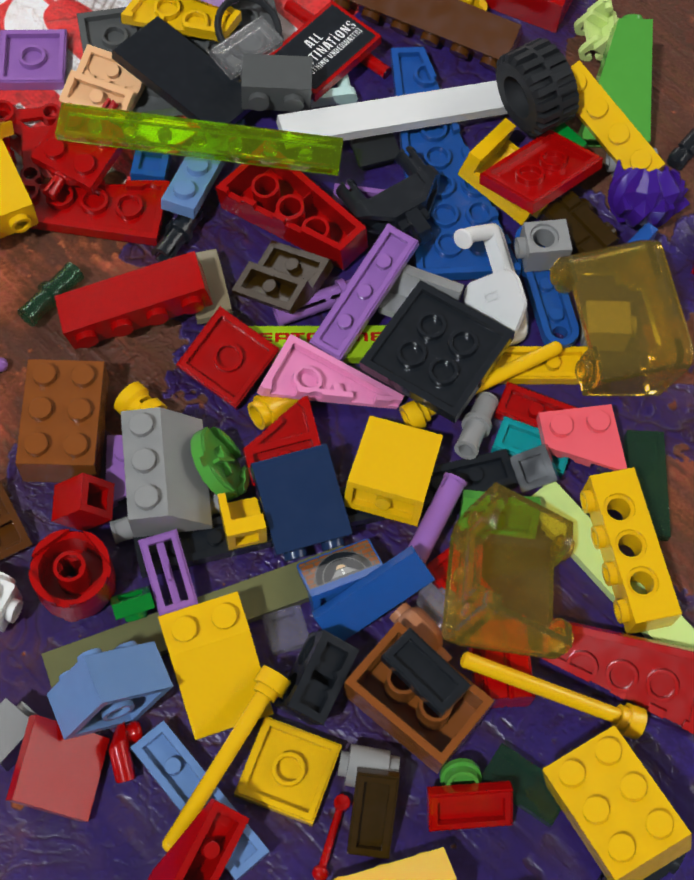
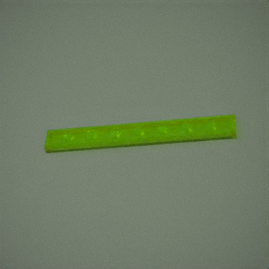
[55,102,343,176]

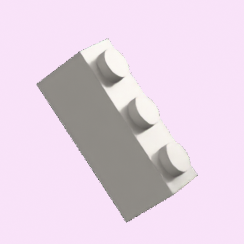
[121,407,213,538]

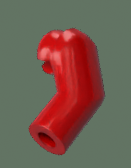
[109,720,143,783]

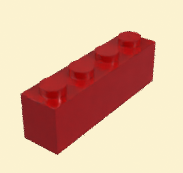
[54,251,213,349]

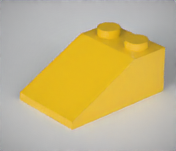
[158,591,274,741]

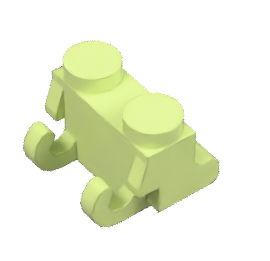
[574,0,619,61]

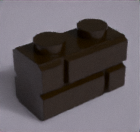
[539,190,620,275]

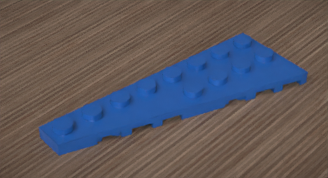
[390,47,522,280]

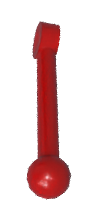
[312,794,350,880]

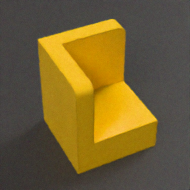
[217,492,267,550]

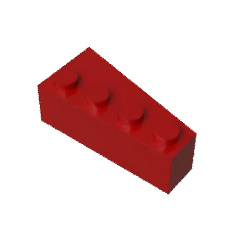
[215,142,368,270]

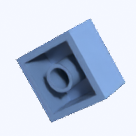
[47,641,173,740]

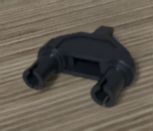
[336,146,440,246]

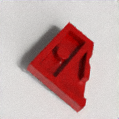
[242,396,321,486]

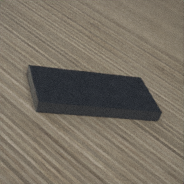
[112,16,251,140]

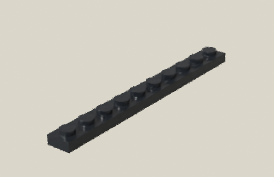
[133,449,518,578]

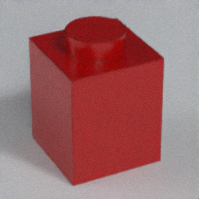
[51,473,115,531]

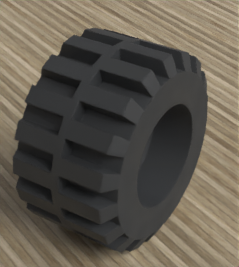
[496,38,579,137]

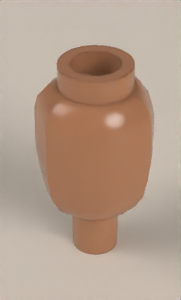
[389,602,453,663]

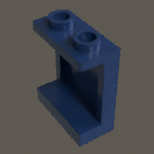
[249,443,353,562]

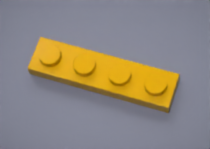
[571,60,666,172]

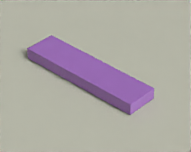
[309,224,419,362]

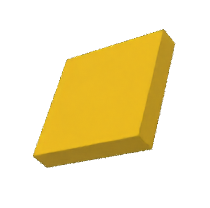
[234,716,342,826]

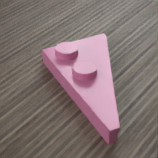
[257,334,404,409]

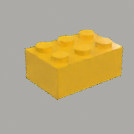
[542,725,692,880]

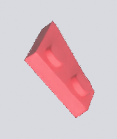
[536,404,627,471]

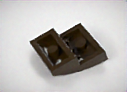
[232,240,334,314]

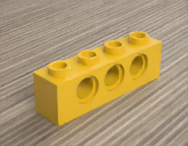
[580,467,682,634]

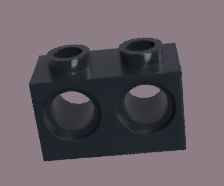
[274,630,359,725]

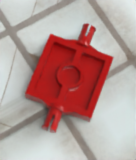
[31,98,130,200]

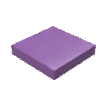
[0,29,69,90]

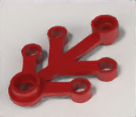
[0,100,61,184]

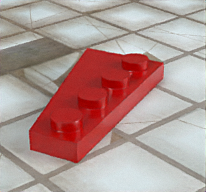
[542,617,694,734]

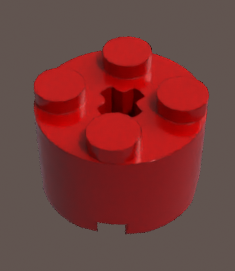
[29,529,116,622]

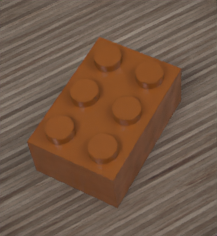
[15,359,110,483]
[343,621,495,775]

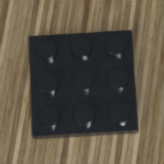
[360,280,515,423]

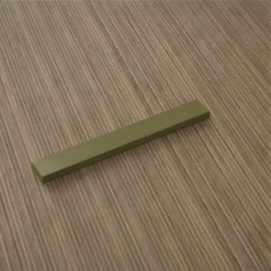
[41,546,344,688]

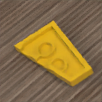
[120,0,242,42]

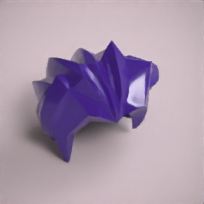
[608,160,690,229]

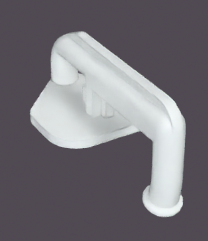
[454,223,529,346]

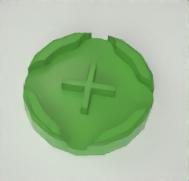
[190,427,249,501]

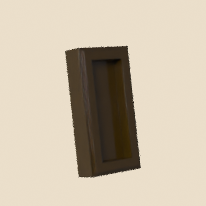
[347,767,400,859]

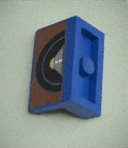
[297,539,383,612]

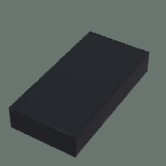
[380,628,471,718]

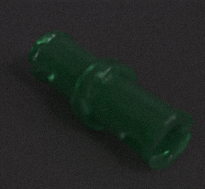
[17,262,84,327]

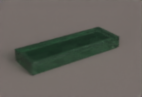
[624,430,671,541]

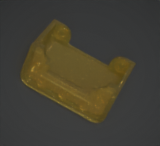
[550,240,694,396]
[442,482,575,659]

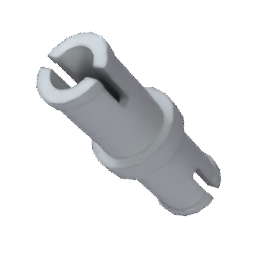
[454,391,499,460]

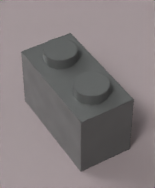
[241,53,313,113]

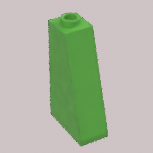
[578,14,653,148]

